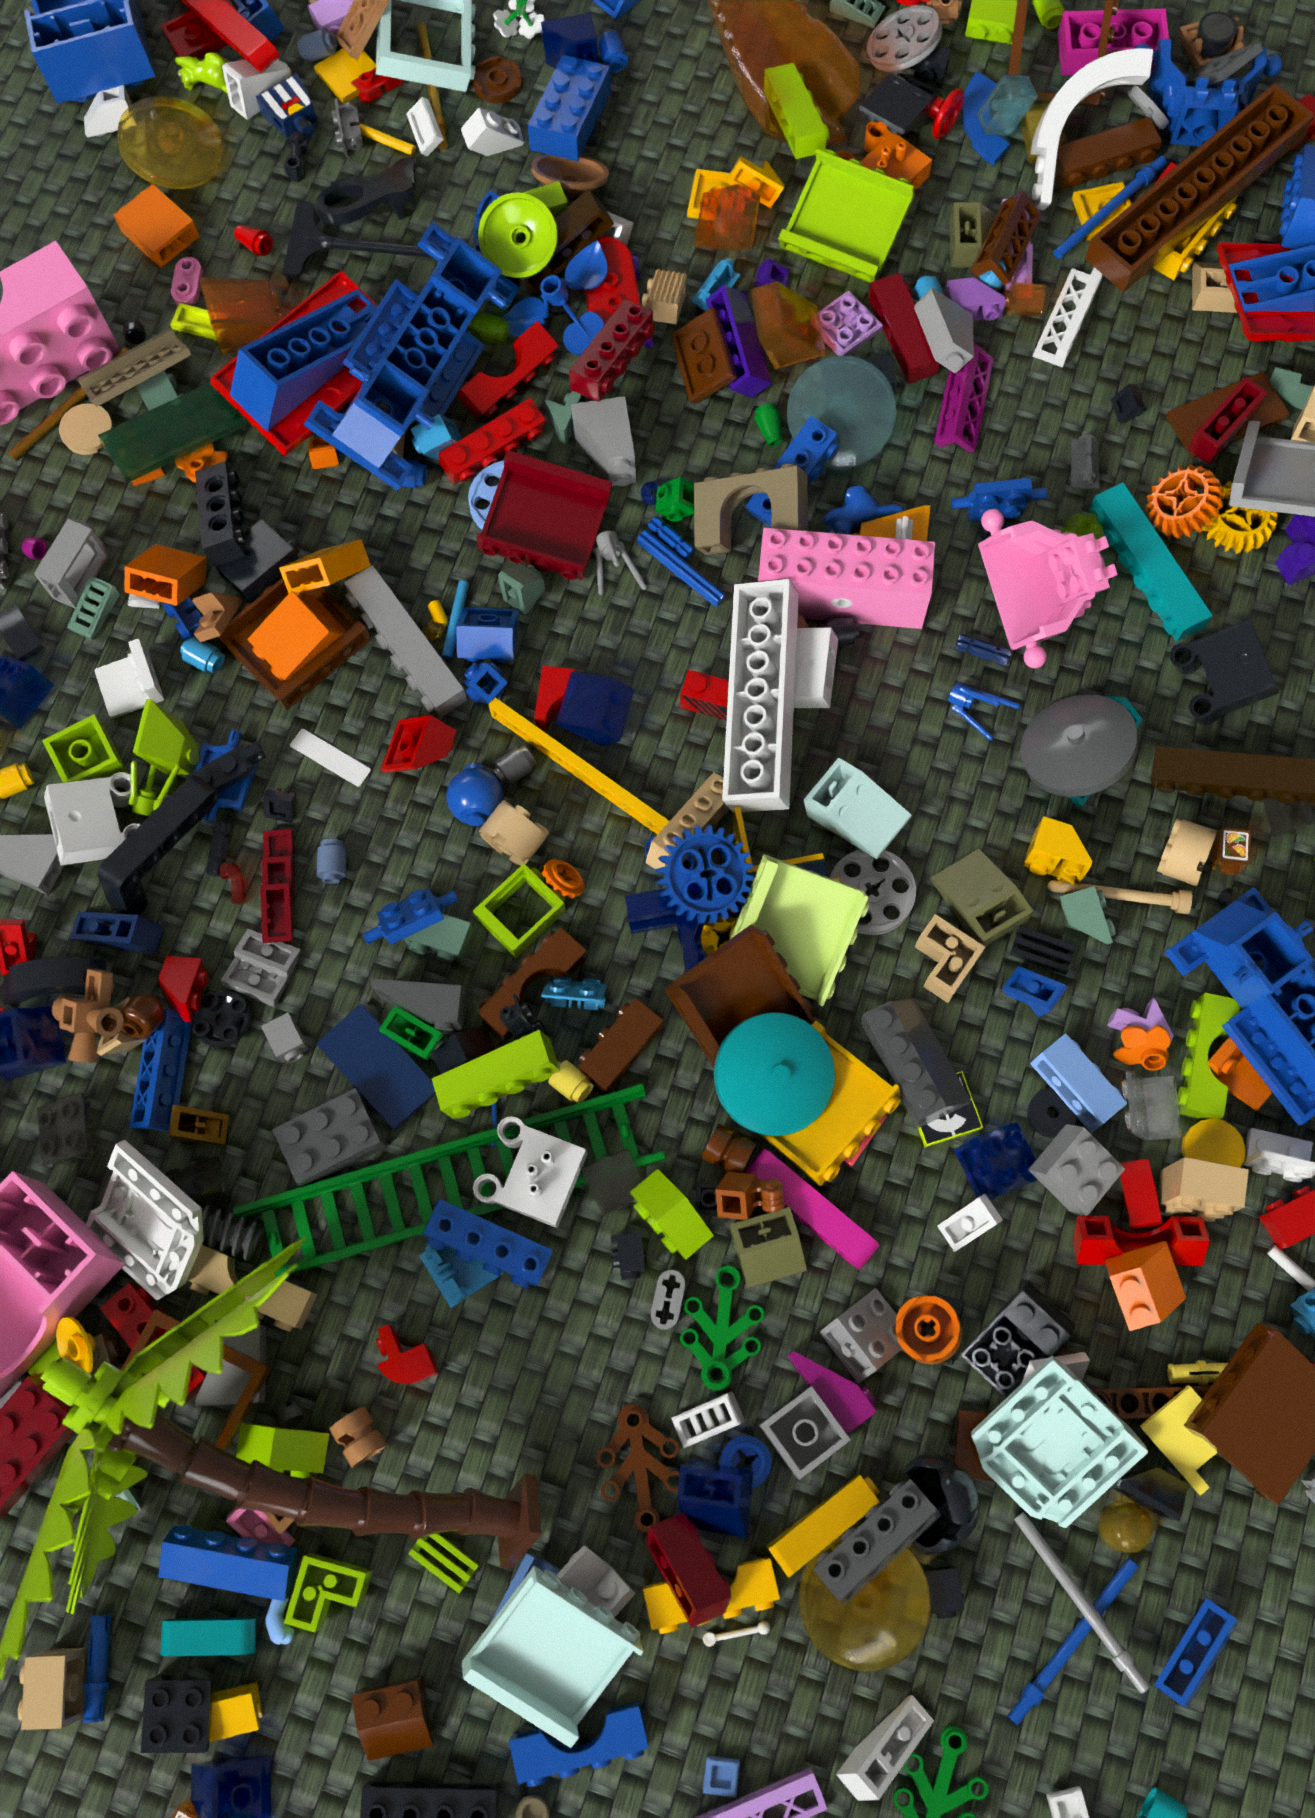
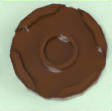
[472,56,523,104]

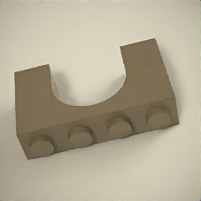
[694,464,808,555]

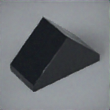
[431,1026,496,1074]

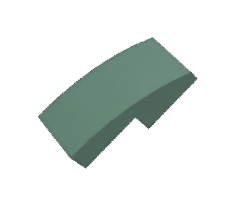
[1269,367,1313,410]

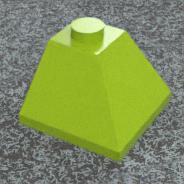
[133,699,200,775]

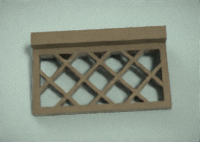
[77,328,192,407]

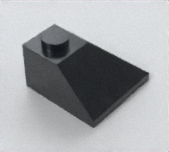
[1110,1465,1188,1522]

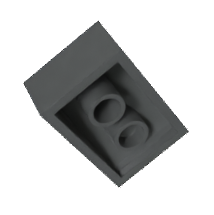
[371,979,469,1037]

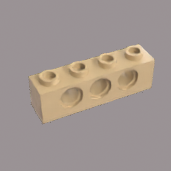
[645,772,730,869]

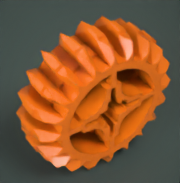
[1146,464,1224,539]

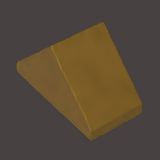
[168,1105,229,1145]

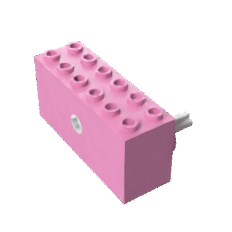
[758,516,935,629]

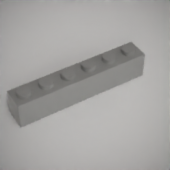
[344,565,467,719]

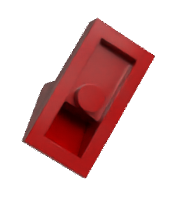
[0,919,37,975]

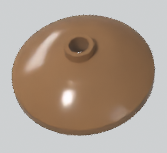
[531,154,609,197]

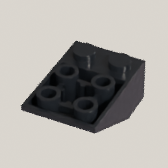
[859,70,942,135]
[960,1281,1076,1398]

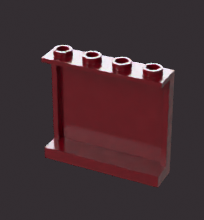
[477,450,612,581]

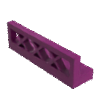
[934,343,994,453]

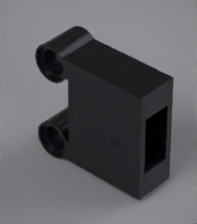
[1170,619,1279,725]

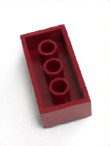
[0,1373,75,1518]

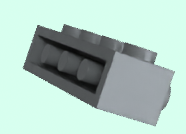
[813,1479,941,1605]

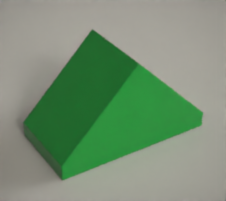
[379,1005,444,1060]

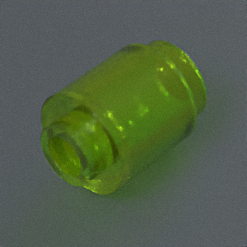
[469,311,510,344]

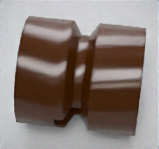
[701,1123,757,1173]

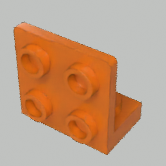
[1208,1037,1273,1111]

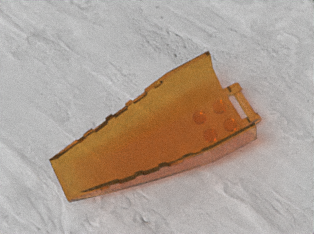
[708,0,859,145]

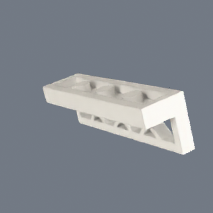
[1033,267,1103,368]

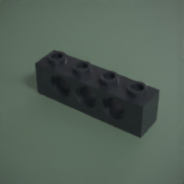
[195,461,247,567]

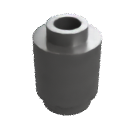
[492,745,536,786]

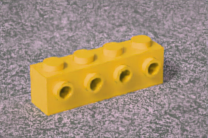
[1153,195,1238,281]

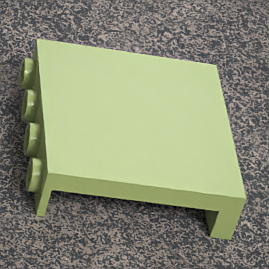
[730,854,869,1007]

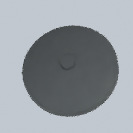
[1020,695,1139,797]

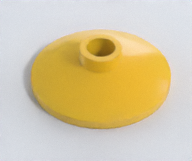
[56,1316,95,1374]

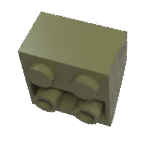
[949,202,996,267]
[729,1207,807,1289]

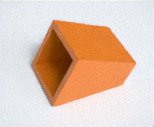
[247,591,347,681]

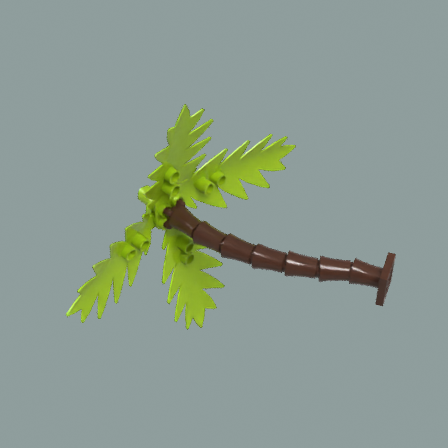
[0,1237,542,1680]

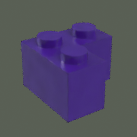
[1275,514,1315,585]

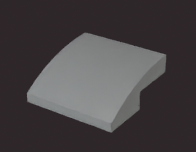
[221,929,301,1007]

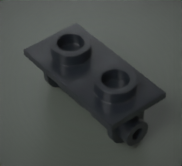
[500,994,548,1040]

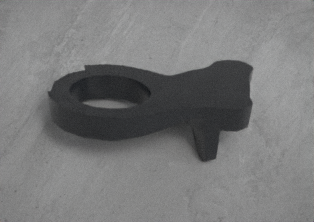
[314,157,417,225]

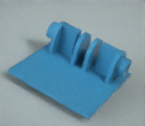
[541,976,607,1011]
[419,1246,504,1308]

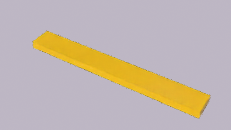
[488,697,669,835]

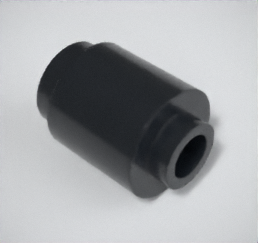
[818,616,859,646]

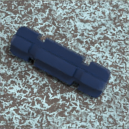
[955,634,1011,665]

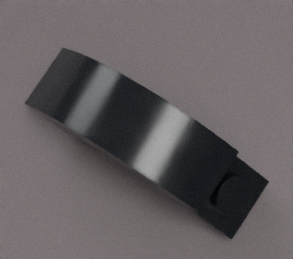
[2,957,106,1005]

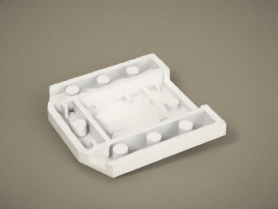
[86,1140,203,1300]

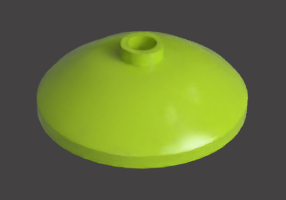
[478,192,558,278]

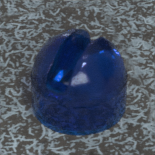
[641,481,660,506]

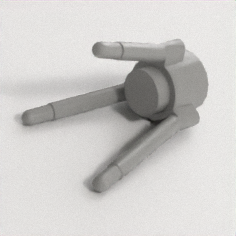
[594,531,647,595]

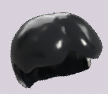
[902,1453,980,1555]

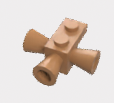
[52,969,124,1062]

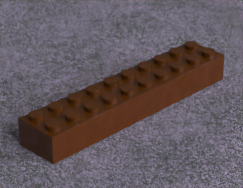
[1085,83,1315,292]

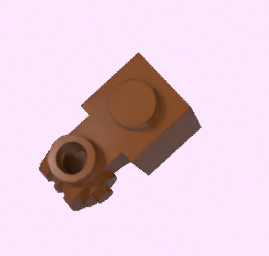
[715,1172,785,1220]

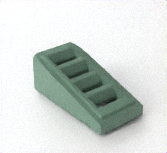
[829,0,885,29]
[67,576,120,640]

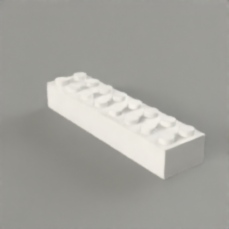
[722,579,799,813]

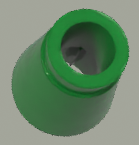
[754,403,783,447]

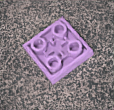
[808,290,883,360]

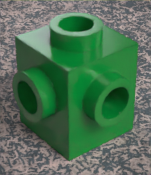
[656,476,694,522]

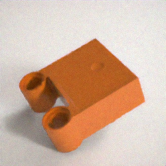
[837,121,932,191]

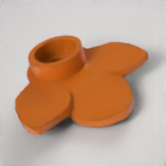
[174,438,228,483]
[1113,1025,1171,1071]

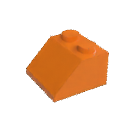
[1105,1241,1186,1331]

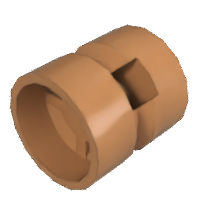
[329,1406,388,1468]

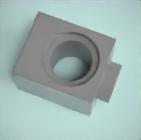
[261,1013,309,1063]

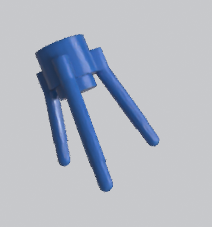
[948,681,1020,741]

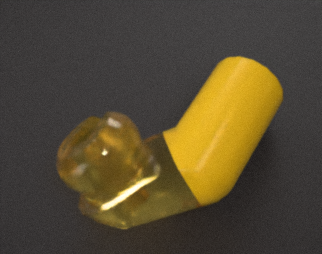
[422,600,448,640]

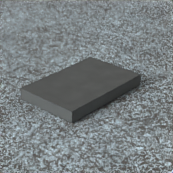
[1185,42,1263,87]

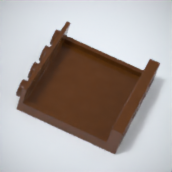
[218,578,371,711]
[664,924,815,1068]
[1183,1323,1315,1505]

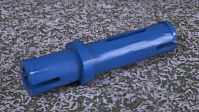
[82,1615,112,1722]

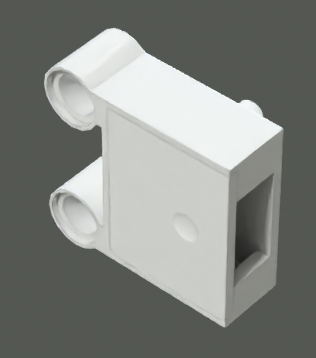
[794,627,838,708]
[44,772,141,865]
[473,1116,588,1228]

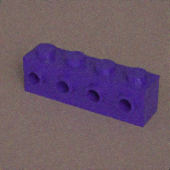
[706,285,772,398]

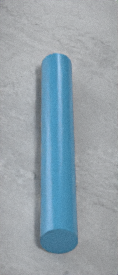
[441,580,469,660]

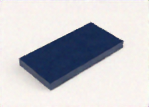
[316,1004,436,1131]

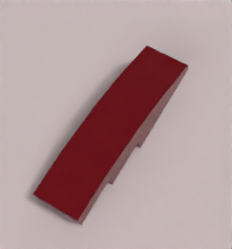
[260,829,295,943]

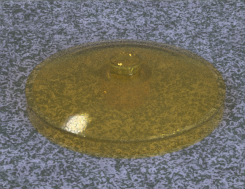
[117,96,223,189]
[799,1533,932,1672]

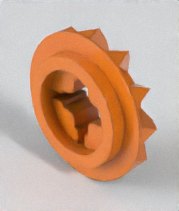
[542,859,585,899]

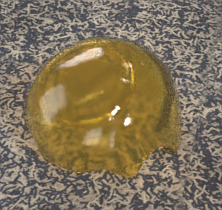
[1098,1502,1153,1553]

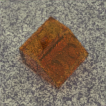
[694,184,760,252]

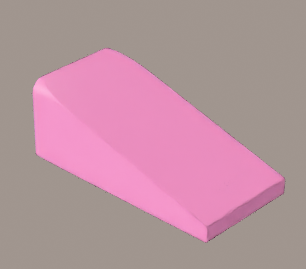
[226,1506,295,1547]

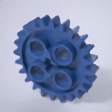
[656,825,754,924]

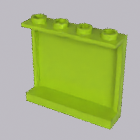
[778,149,915,283]

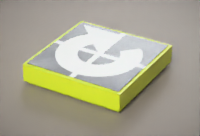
[918,1071,983,1147]

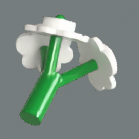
[494,0,545,39]

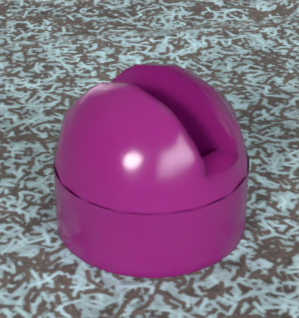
[21,537,47,560]

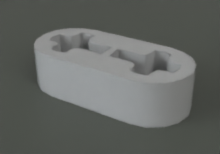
[651,1270,685,1330]

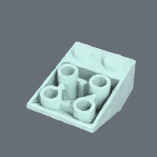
[804,758,911,859]

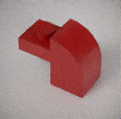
[376,1324,440,1384]

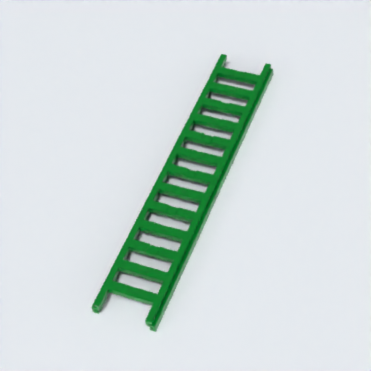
[233,1083,666,1278]

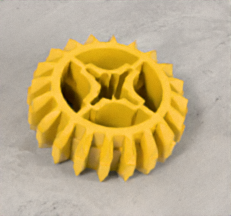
[1201,481,1278,554]

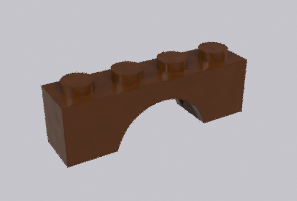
[478,928,588,1042]

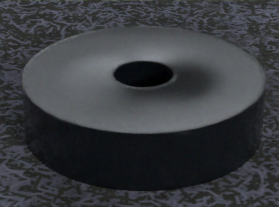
[1027,1088,1077,1138]

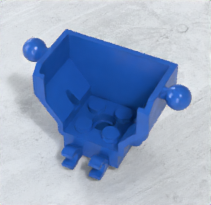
[1134,38,1283,146]

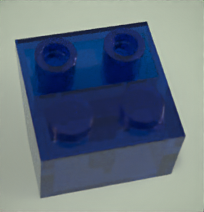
[541,13,599,68]
[0,1007,67,1080]
[677,1461,754,1538]

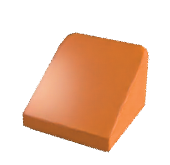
[308,437,339,469]

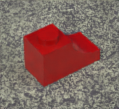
[534,666,582,730]

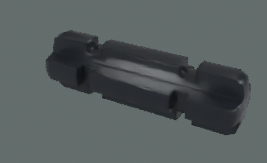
[206,821,231,877]

